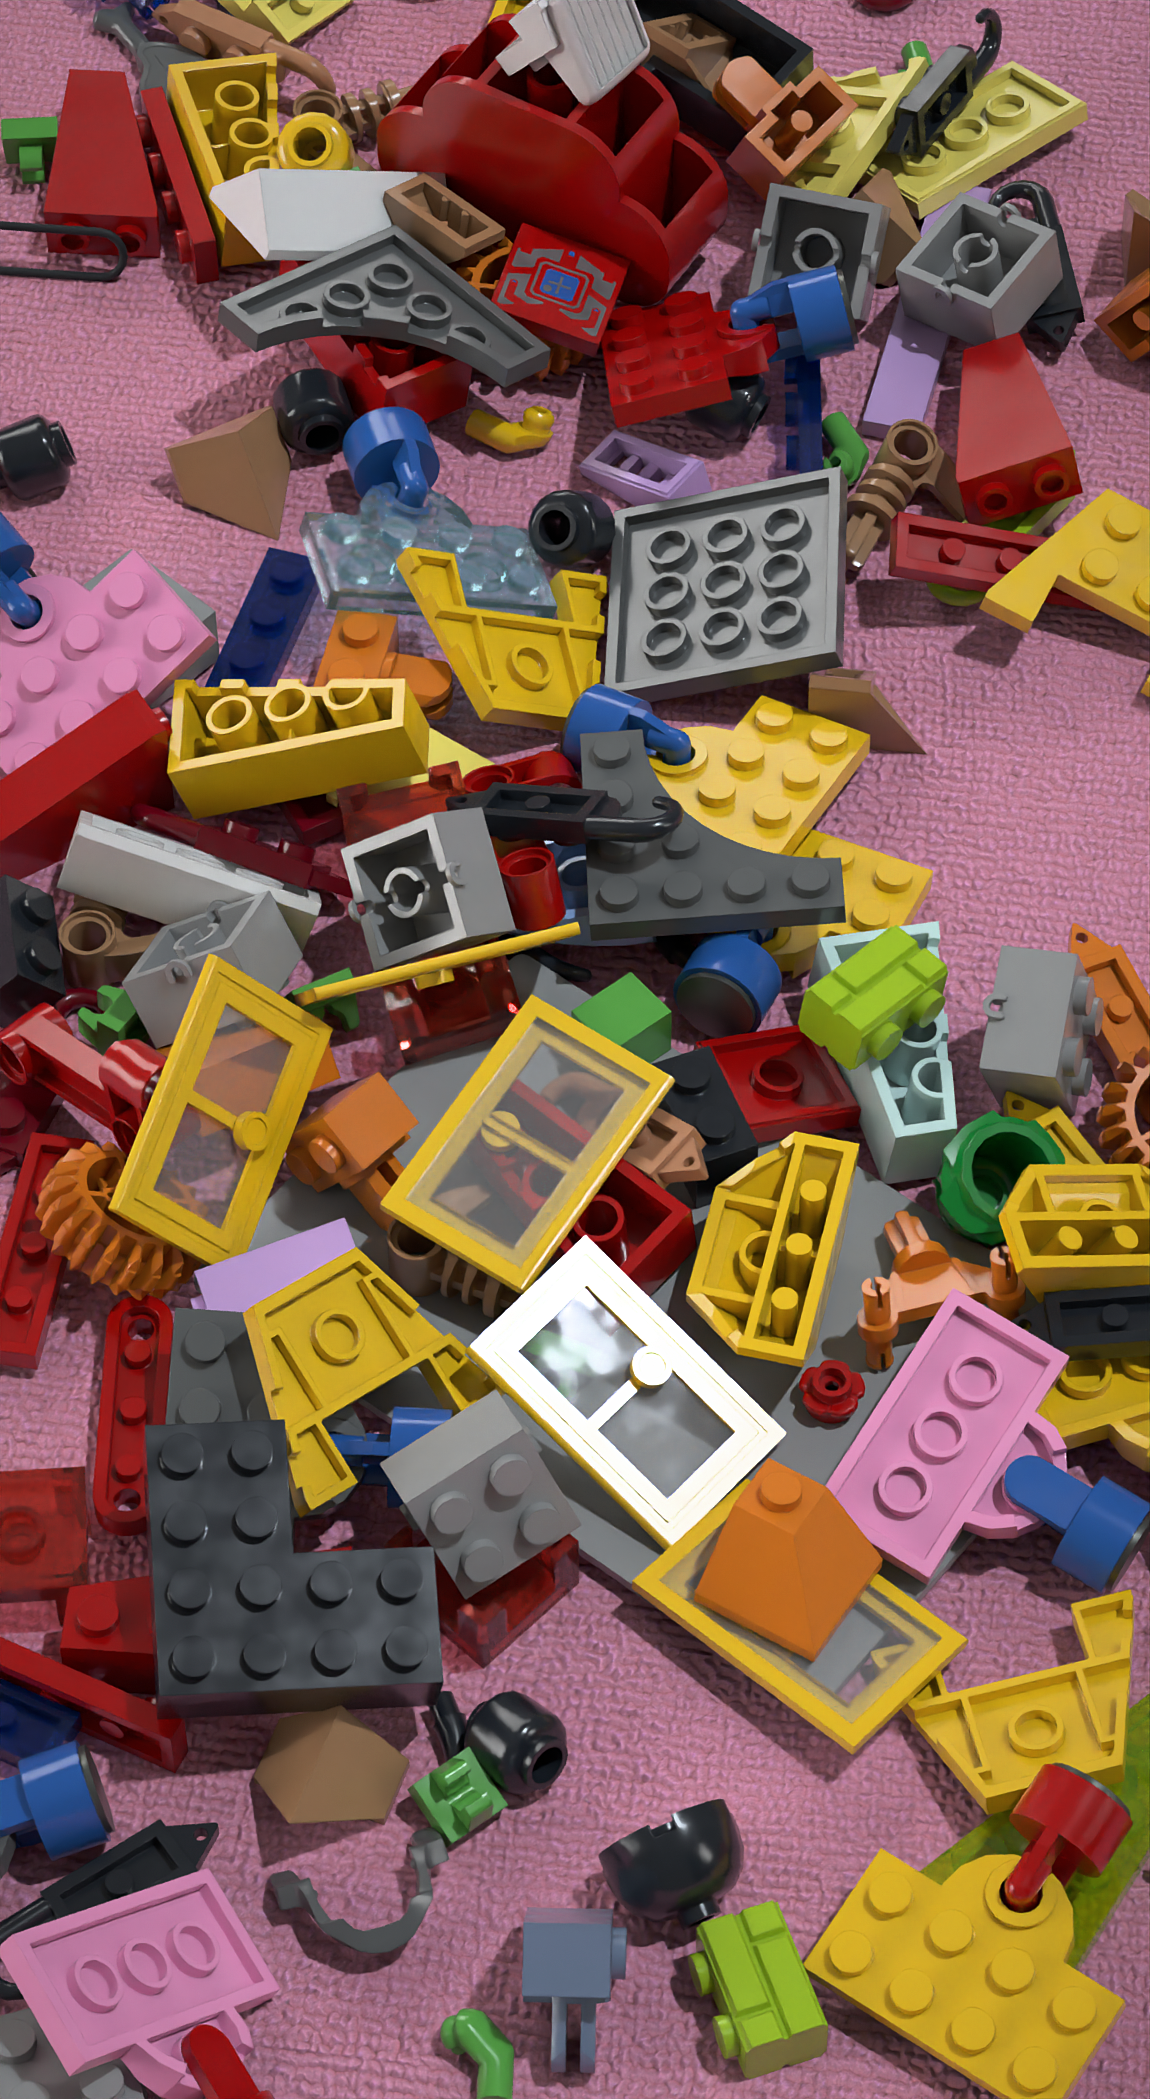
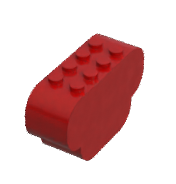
[377,13,728,306]

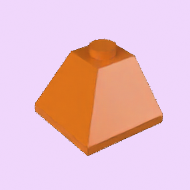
[694,1458,883,1662]

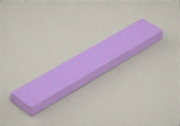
[862,186,992,439]

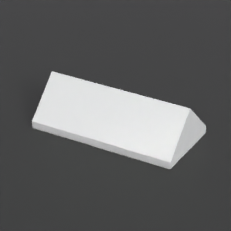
[209,168,447,261]
[57,810,322,968]

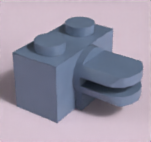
[522,1907,627,2073]

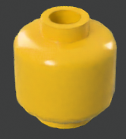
[276,112,355,170]

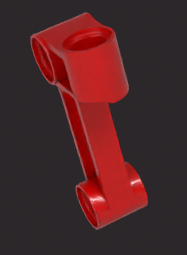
[461,751,583,931]
[0,1002,199,1157]

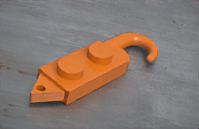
[1068,923,1150,1125]

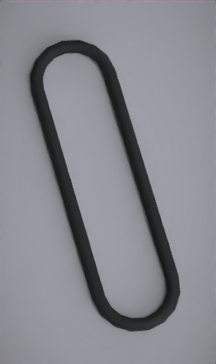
[0,221,128,281]

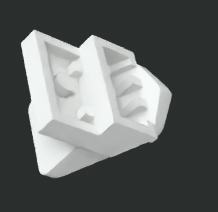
[495,0,650,106]

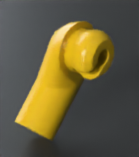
[465,405,555,454]

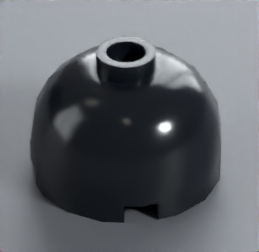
[598,1799,744,1930]

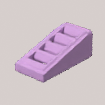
[579,430,712,506]

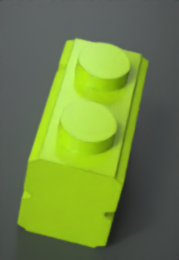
[797,925,949,1071]
[687,1900,828,2079]

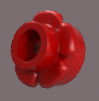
[799,1360,865,1424]

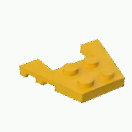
[979,489,1150,697]
[396,547,608,731]
[243,1247,506,1518]
[870,1589,1135,1815]

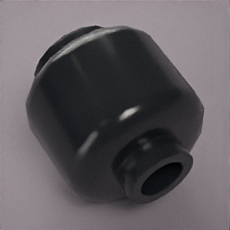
[273,368,354,455]
[685,374,771,443]
[0,414,77,501]
[528,490,616,568]
[464,1690,568,1796]

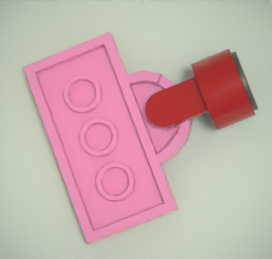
[0,1868,281,2099]

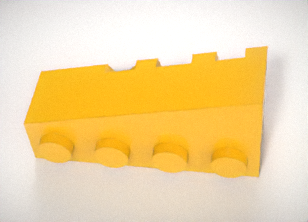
[166,53,280,267]
[167,679,430,819]

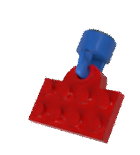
[601,265,859,428]

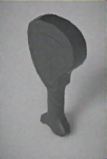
[93,2,206,100]

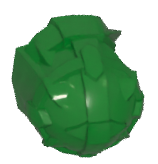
[932,1110,1065,1248]

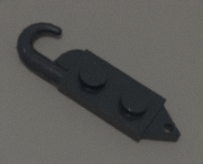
[886,8,1002,158]
[988,180,1085,352]
[445,782,684,847]
[1011,1284,1150,1362]
[0,1819,219,2001]

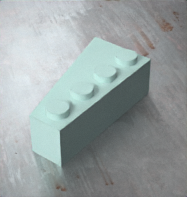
[807,921,957,1184]

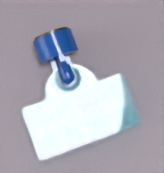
[299,407,558,619]

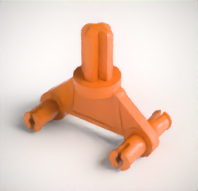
[857,1210,1026,1370]

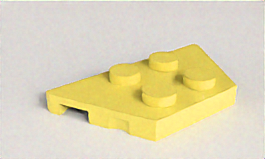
[783,57,929,197]

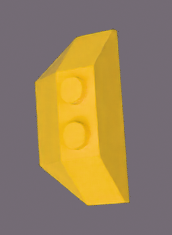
[686,1131,859,1367]
[998,1164,1150,1303]

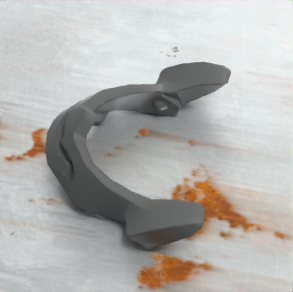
[270,1827,449,1954]

